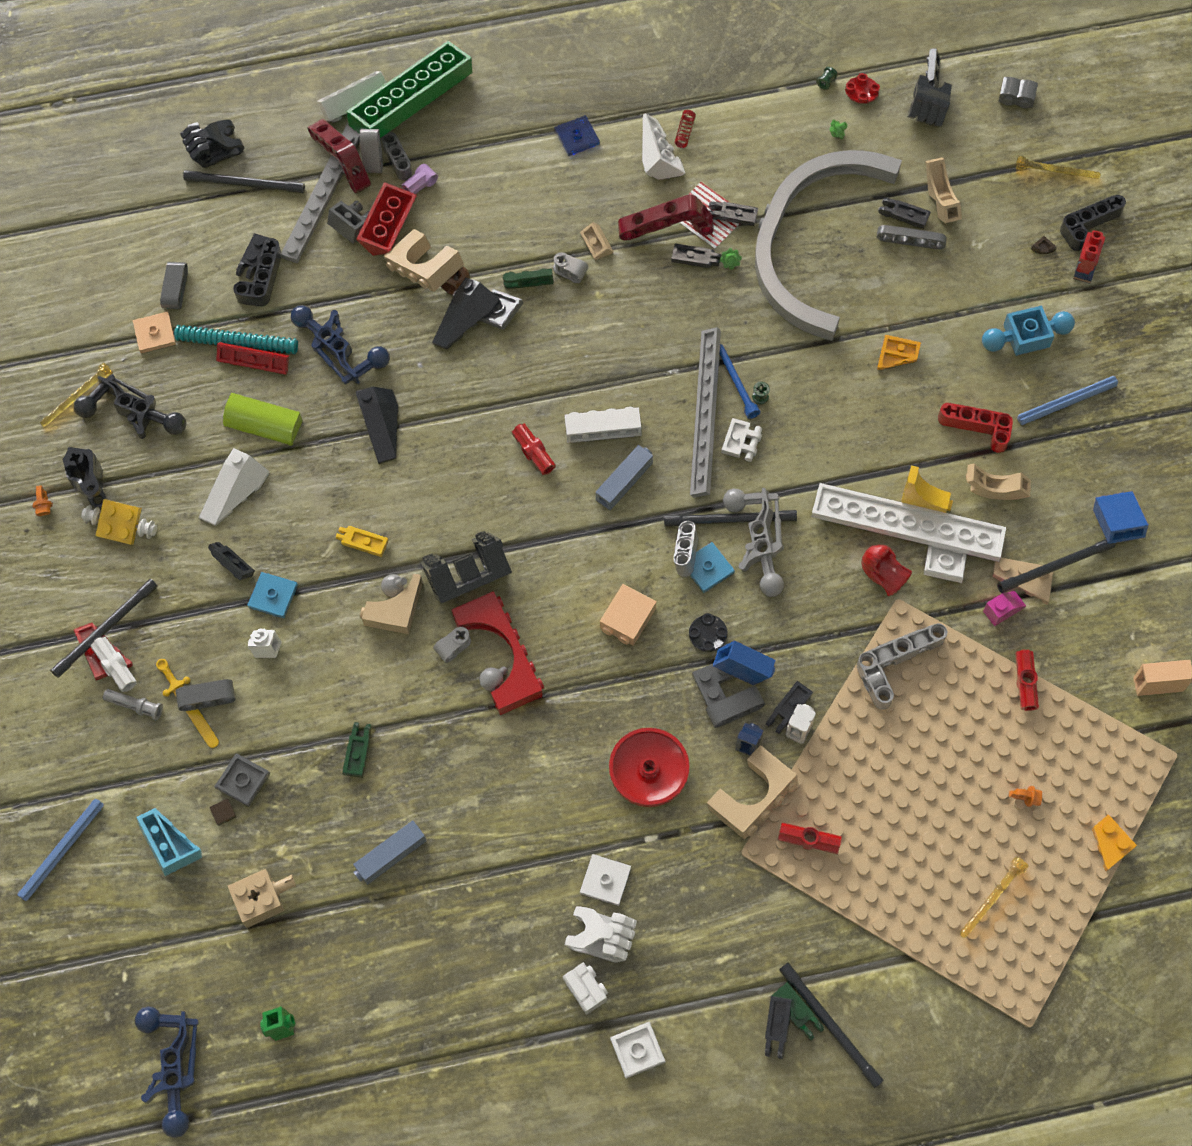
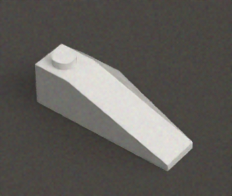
[642,113,685,180]
[199,448,270,526]

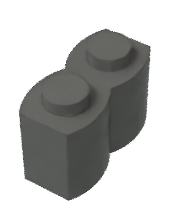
[999,77,1038,108]

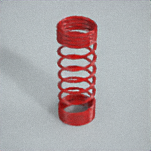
[674,110,696,148]

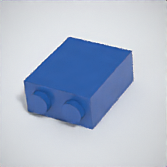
[1093,491,1148,544]
[713,641,776,685]

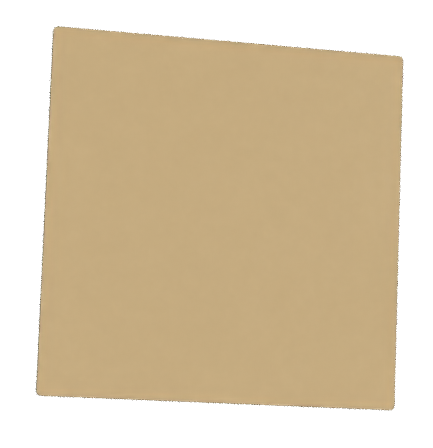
[741,599,1177,1028]

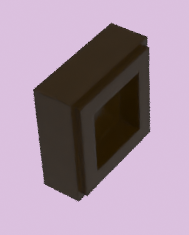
[209,798,237,826]

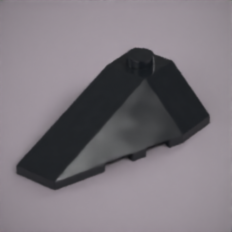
[432,278,501,350]
[355,386,398,464]

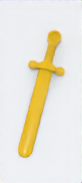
[156,659,219,748]

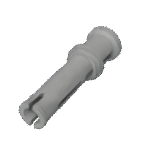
[103,689,163,720]

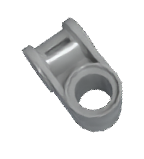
[553,252,589,283]
[433,627,471,663]

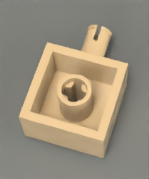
[228,869,297,928]

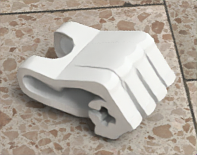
[565,906,637,963]

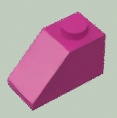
[983,591,1026,626]

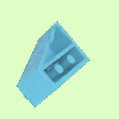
[136,808,202,876]

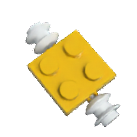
[81,499,157,545]

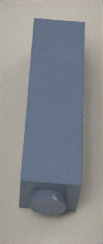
[595,445,653,511]
[353,820,427,885]

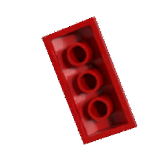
[356,182,417,256]

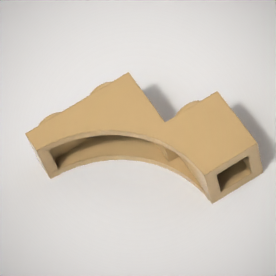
[925,157,962,223]

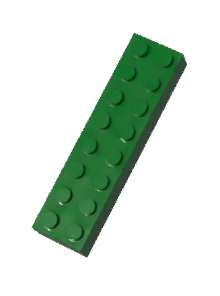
[347,41,473,138]

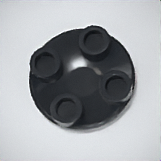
[689,613,728,652]

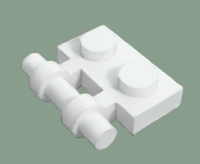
[721,418,762,462]

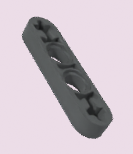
[877,225,947,249]

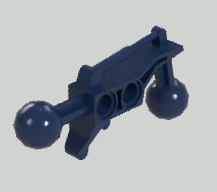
[290,305,390,384]
[135,1006,199,1138]

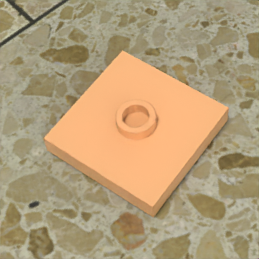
[133,312,176,353]

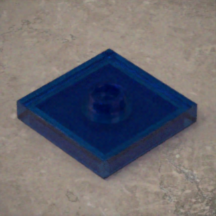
[554,115,600,157]

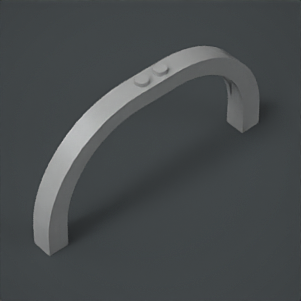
[755,150,902,341]

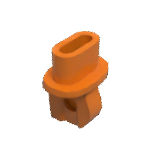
[32,485,53,516]
[1009,785,1042,807]

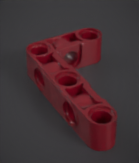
[307,119,371,194]
[618,194,714,241]

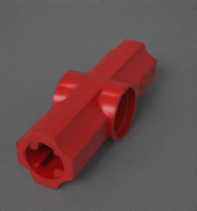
[512,423,556,475]
[1015,649,1039,711]
[778,822,842,855]

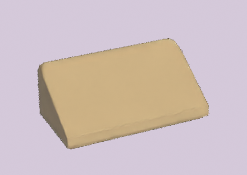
[580,222,614,260]

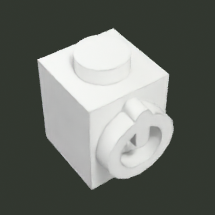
[248,629,282,658]

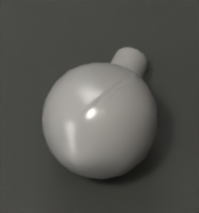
[381,574,407,597]
[479,666,508,691]

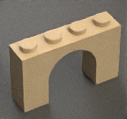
[384,229,464,292]
[707,745,798,840]

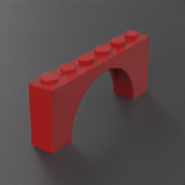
[451,591,544,715]

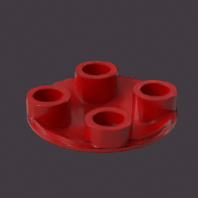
[845,73,880,103]

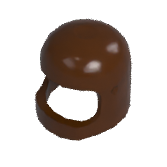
[440,266,470,296]

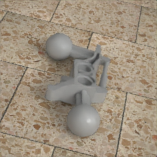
[723,488,784,597]

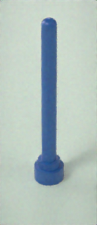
[719,344,761,419]

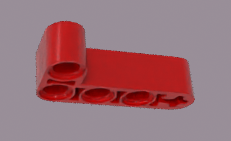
[938,403,1013,453]

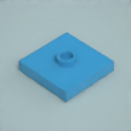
[690,542,735,593]
[247,572,298,618]

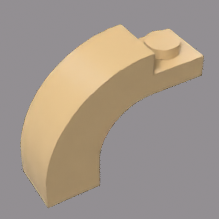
[966,463,1031,500]

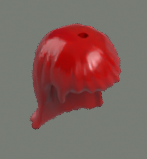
[861,544,912,597]

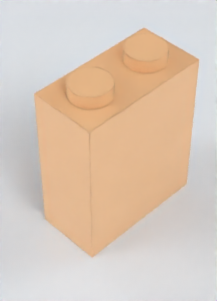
[600,584,657,646]
[1133,660,1192,696]

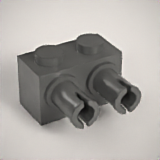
[327,200,370,244]

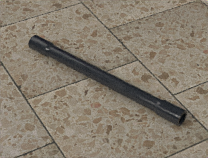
[183,170,305,193]
[664,510,797,527]
[997,539,1116,593]
[50,579,158,678]
[779,962,884,1089]

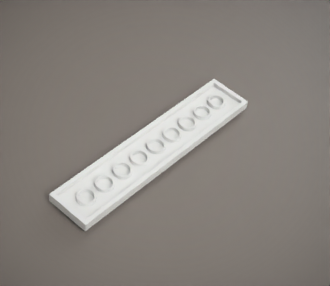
[811,483,1006,562]

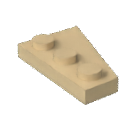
[992,558,1053,605]

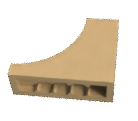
[360,574,423,635]

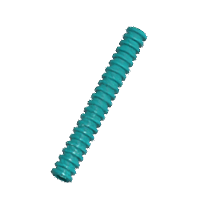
[174,325,298,355]

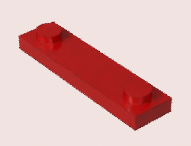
[216,342,289,375]

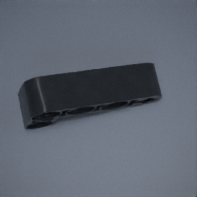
[1060,195,1126,251]
[233,238,282,307]

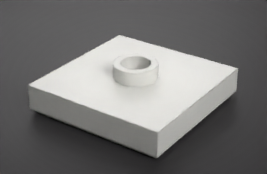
[923,545,967,583]
[580,854,631,906]
[610,1022,665,1079]

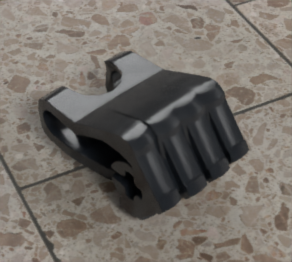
[907,74,952,127]
[180,120,245,168]
[62,447,108,510]

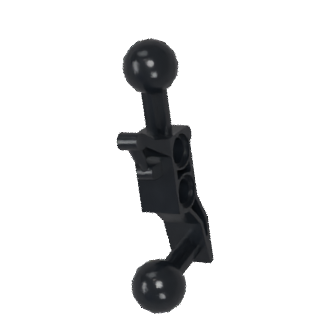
[73,374,187,439]

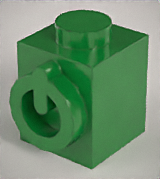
[260,1006,296,1041]

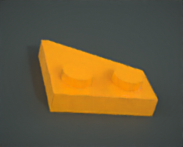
[877,335,921,370]
[1092,814,1137,871]

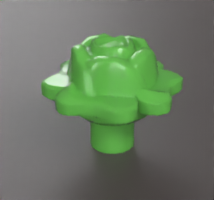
[829,119,848,139]
[720,248,742,270]

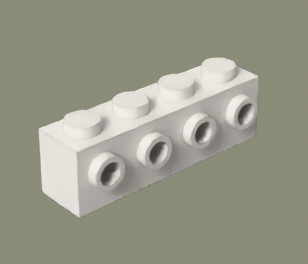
[317,71,386,122]
[565,407,641,443]

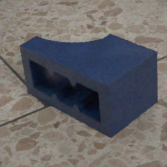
[735,723,764,756]

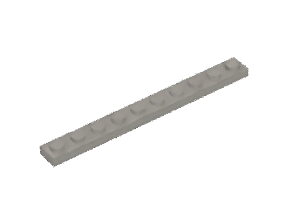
[280,123,360,263]
[690,327,721,498]

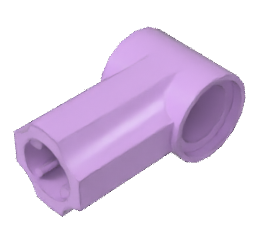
[402,164,438,194]

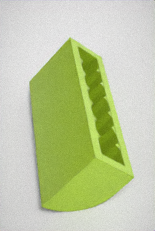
[223,392,303,446]

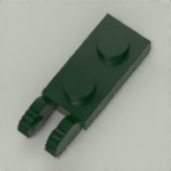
[502,268,554,289]
[342,722,372,778]
[771,982,825,1041]

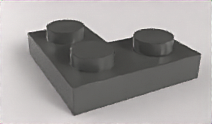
[692,664,735,707]

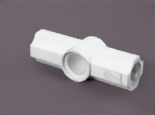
[91,637,137,692]

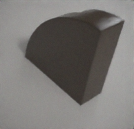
[1031,236,1057,254]

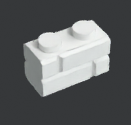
[786,704,816,744]
[563,963,608,1014]

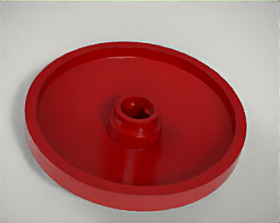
[609,728,689,807]

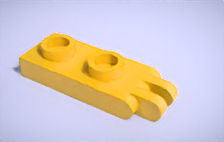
[335,526,389,557]

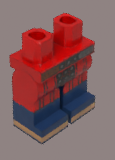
[1073,230,1105,284]

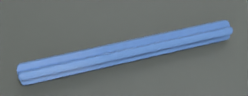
[1017,376,1118,425]
[18,799,104,901]

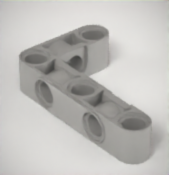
[857,623,948,710]

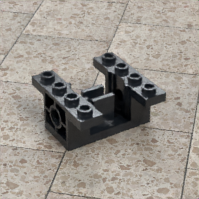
[419,531,512,603]

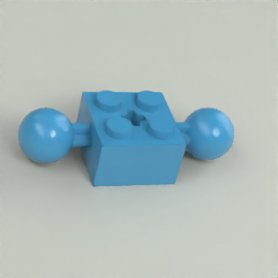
[982,306,1075,356]

